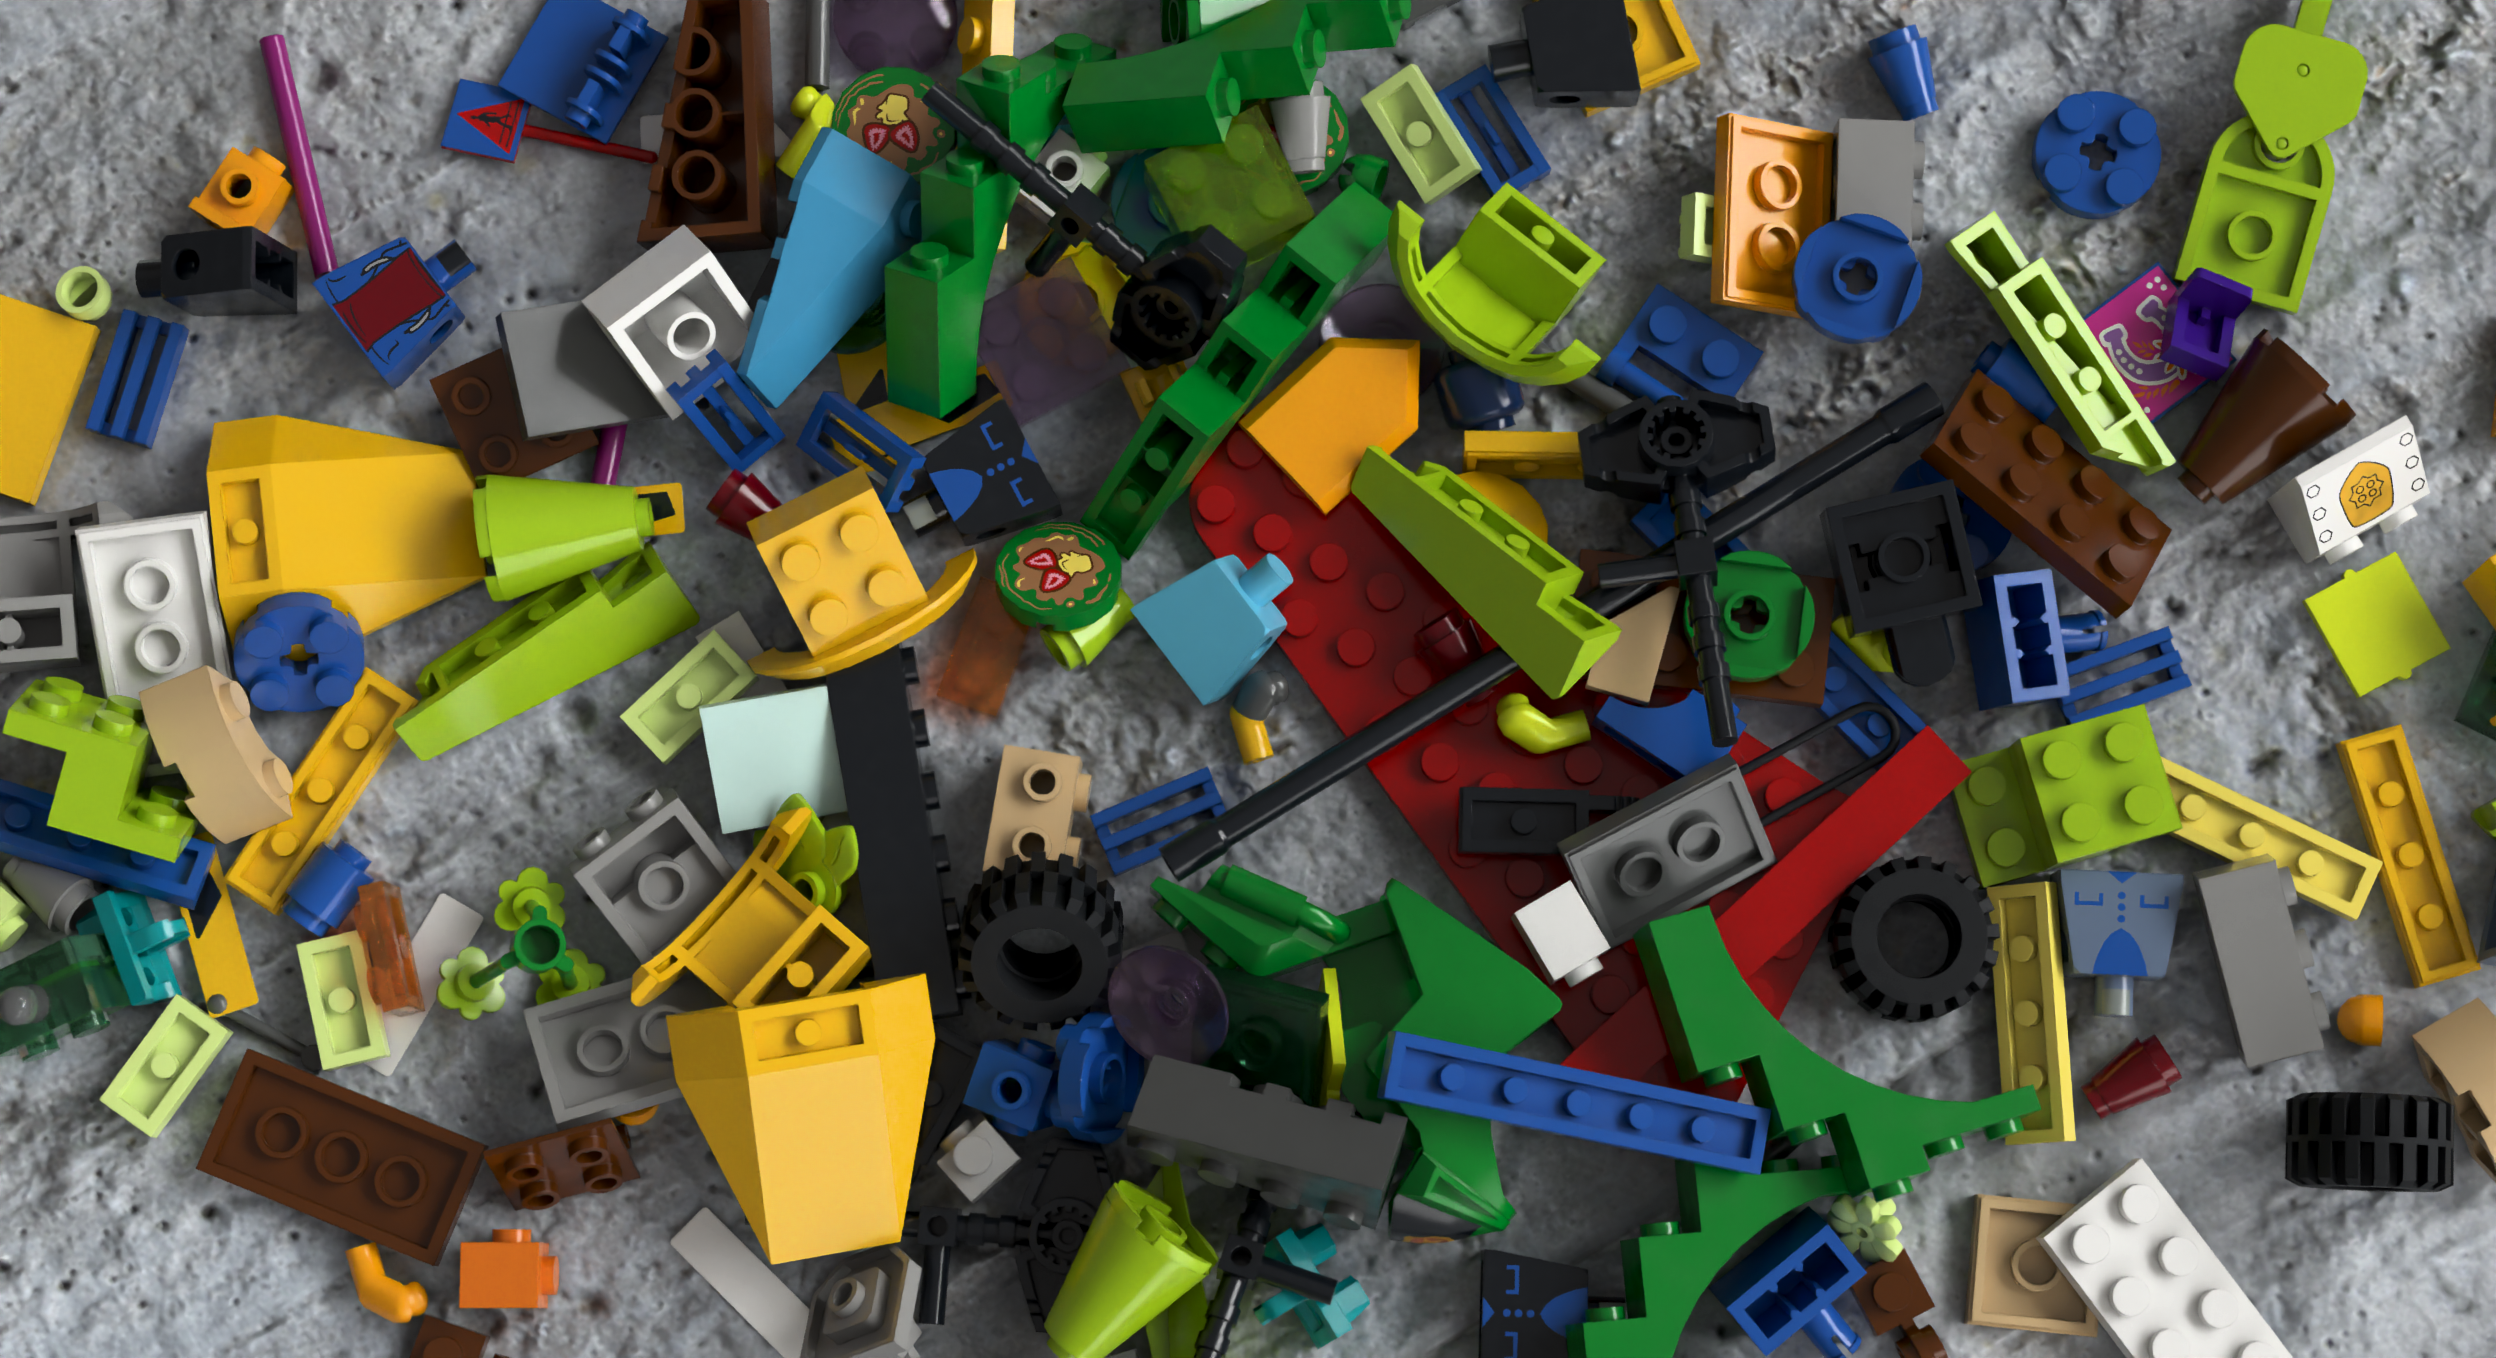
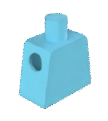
[1130,553,1293,706]

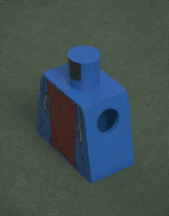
[312,237,477,390]

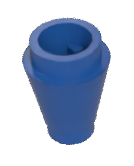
[1868,24,1939,121]

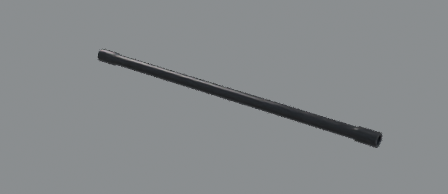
[1158,382,1944,882]

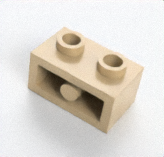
[982,744,1092,873]

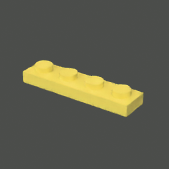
[2161,757,2383,922]
[1987,881,2076,1145]

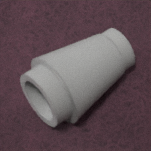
[1268,81,1331,175]
[2,856,100,935]

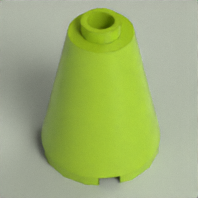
[473,474,655,603]
[1044,1180,1219,1358]

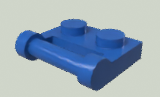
[1595,284,1763,405]

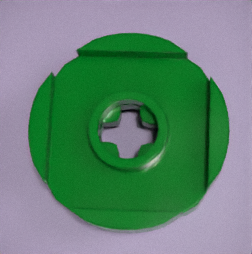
[1683,550,1815,682]

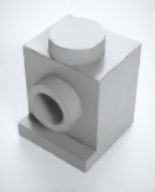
[933,1112,1024,1204]

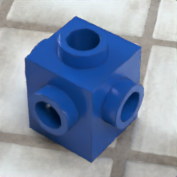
[963,1037,1060,1137]

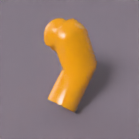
[345,1242,428,1323]

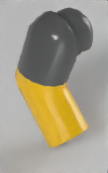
[1229,670,1289,765]

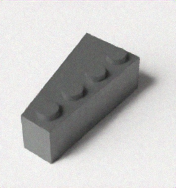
[1127,1054,1408,1230]

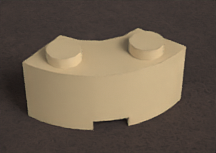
[138,665,293,844]
[2412,998,2496,1182]

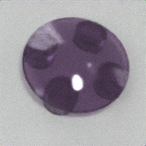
[833,0,958,73]

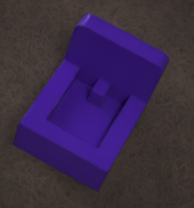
[2159,268,2253,382]

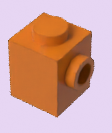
[459,1229,559,1308]

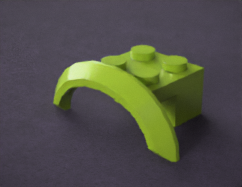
[1387,182,1606,386]

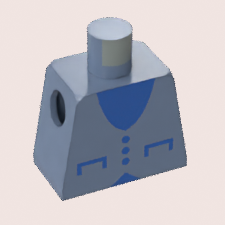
[2050,869,2184,1018]

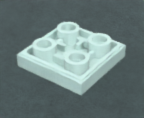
[699,683,848,834]

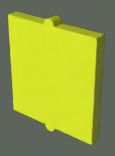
[2302,551,2451,698]
[1309,968,1346,1107]

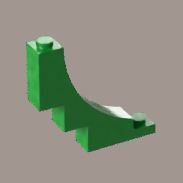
[1080,181,1393,561]

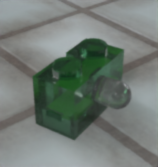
[0,933,131,1063]

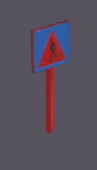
[441,78,658,164]

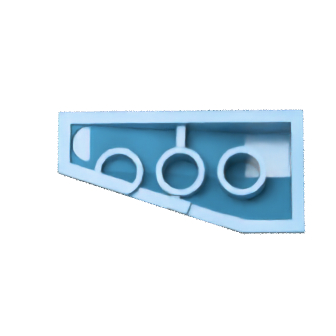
[737,127,922,409]

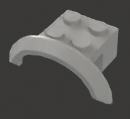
[0,501,132,673]

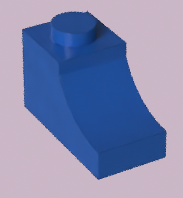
[1591,689,1747,781]

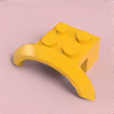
[746,465,977,681]
[631,807,872,1009]

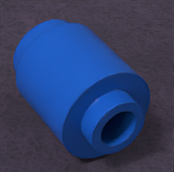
[1969,338,2057,423]
[281,839,375,938]

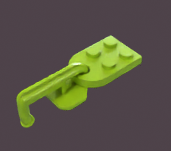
[2172,0,2368,315]

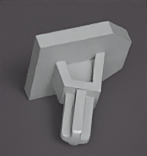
[800,1243,922,1358]

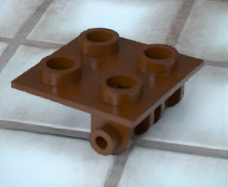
[429,348,599,487]
[483,1118,640,1211]

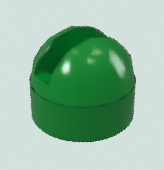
[1338,154,1389,200]

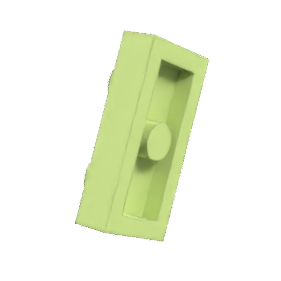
[1360,64,1482,205]
[619,630,759,765]
[296,930,391,1071]
[99,994,234,1138]

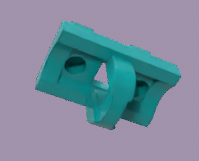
[76,890,190,1008]
[1253,1223,1370,1349]

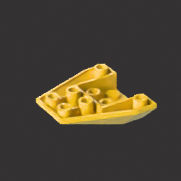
[206,415,488,661]
[665,973,935,1265]

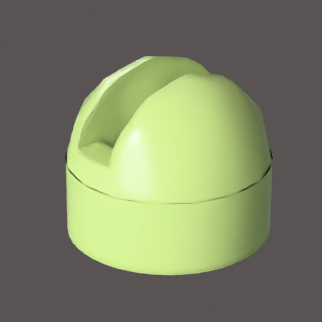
[55,266,113,321]

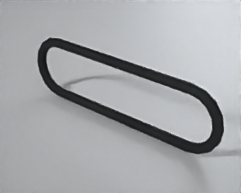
[1739,702,1900,827]

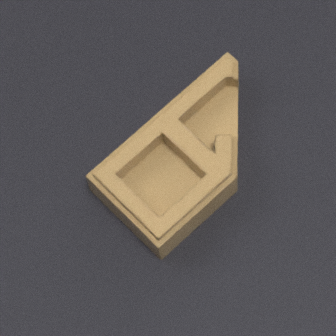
[1585,586,1679,706]

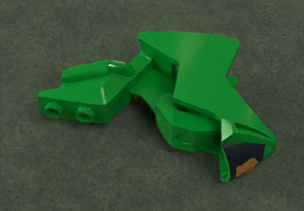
[1150,864,1562,1244]

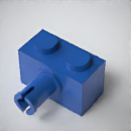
[1964,569,2108,711]
[1709,1206,1867,1358]

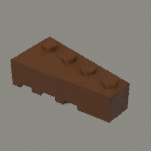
[637,0,778,253]

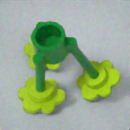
[436,866,606,1021]

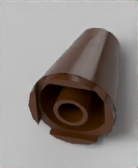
[2177,328,2356,505]

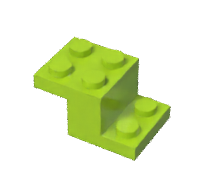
[2,676,199,863]
[1950,704,2183,890]

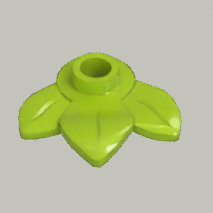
[753,793,859,915]

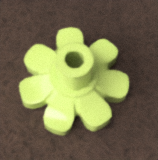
[1827,1194,1903,1263]

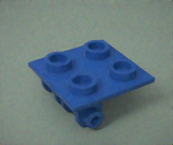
[498,0,669,145]

